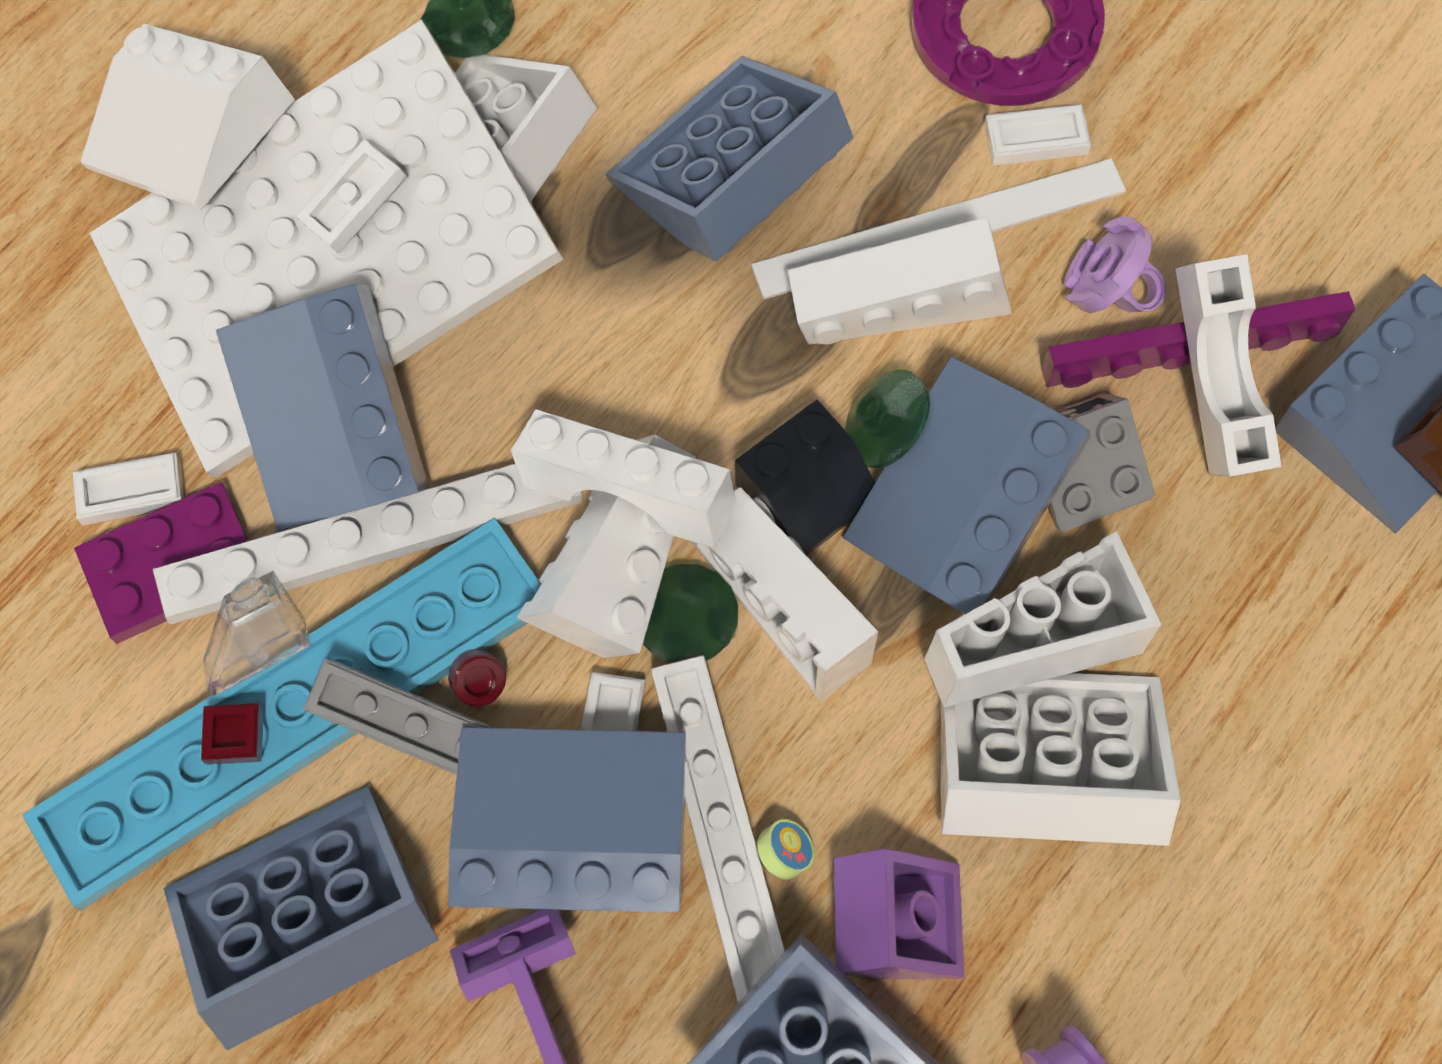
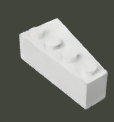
[788,216,1012,345]
[517,435,696,658]
[691,487,878,702]
[924,531,1162,707]

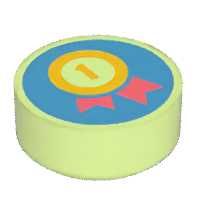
[757,819,814,880]

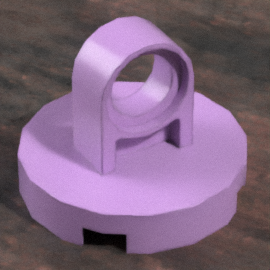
[1064,216,1166,313]

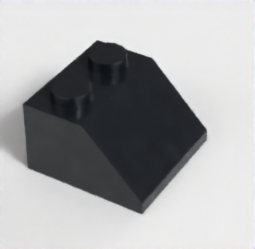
[735,399,875,556]

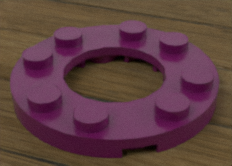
[911,0,1105,106]

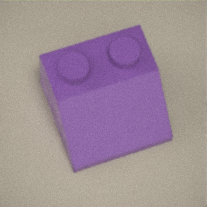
[834,848,965,979]

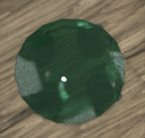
[420,0,515,59]
[643,564,738,665]

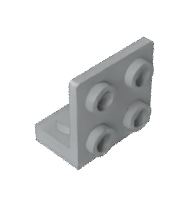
[1049,393,1155,531]

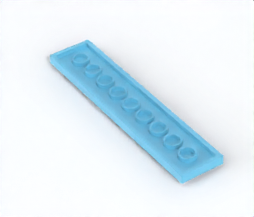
[22,518,541,911]

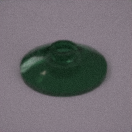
[845,370,930,468]

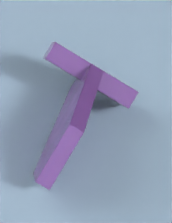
[450,909,576,1064]

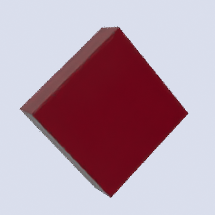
[201,703,263,765]

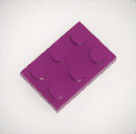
[74,482,249,644]

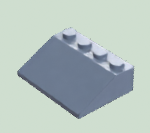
[605,56,854,262]
[1275,273,1442,534]
[216,284,429,532]
[843,356,1090,614]
[448,727,686,912]
[164,786,439,1050]
[687,934,939,1064]

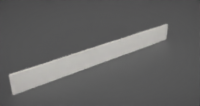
[751,158,1126,300]

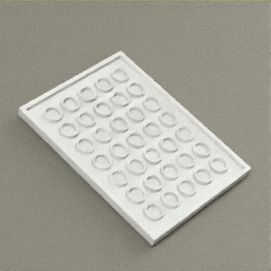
[90,20,564,478]

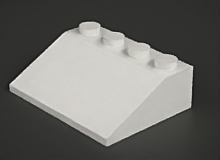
[80,24,295,210]
[455,53,597,202]
[940,673,1181,846]

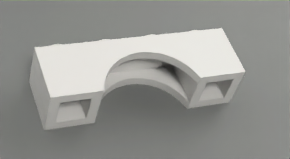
[1175,254,1281,477]
[511,409,737,549]

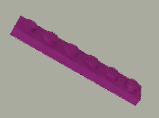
[1041,291,1355,388]

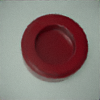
[448,649,506,707]

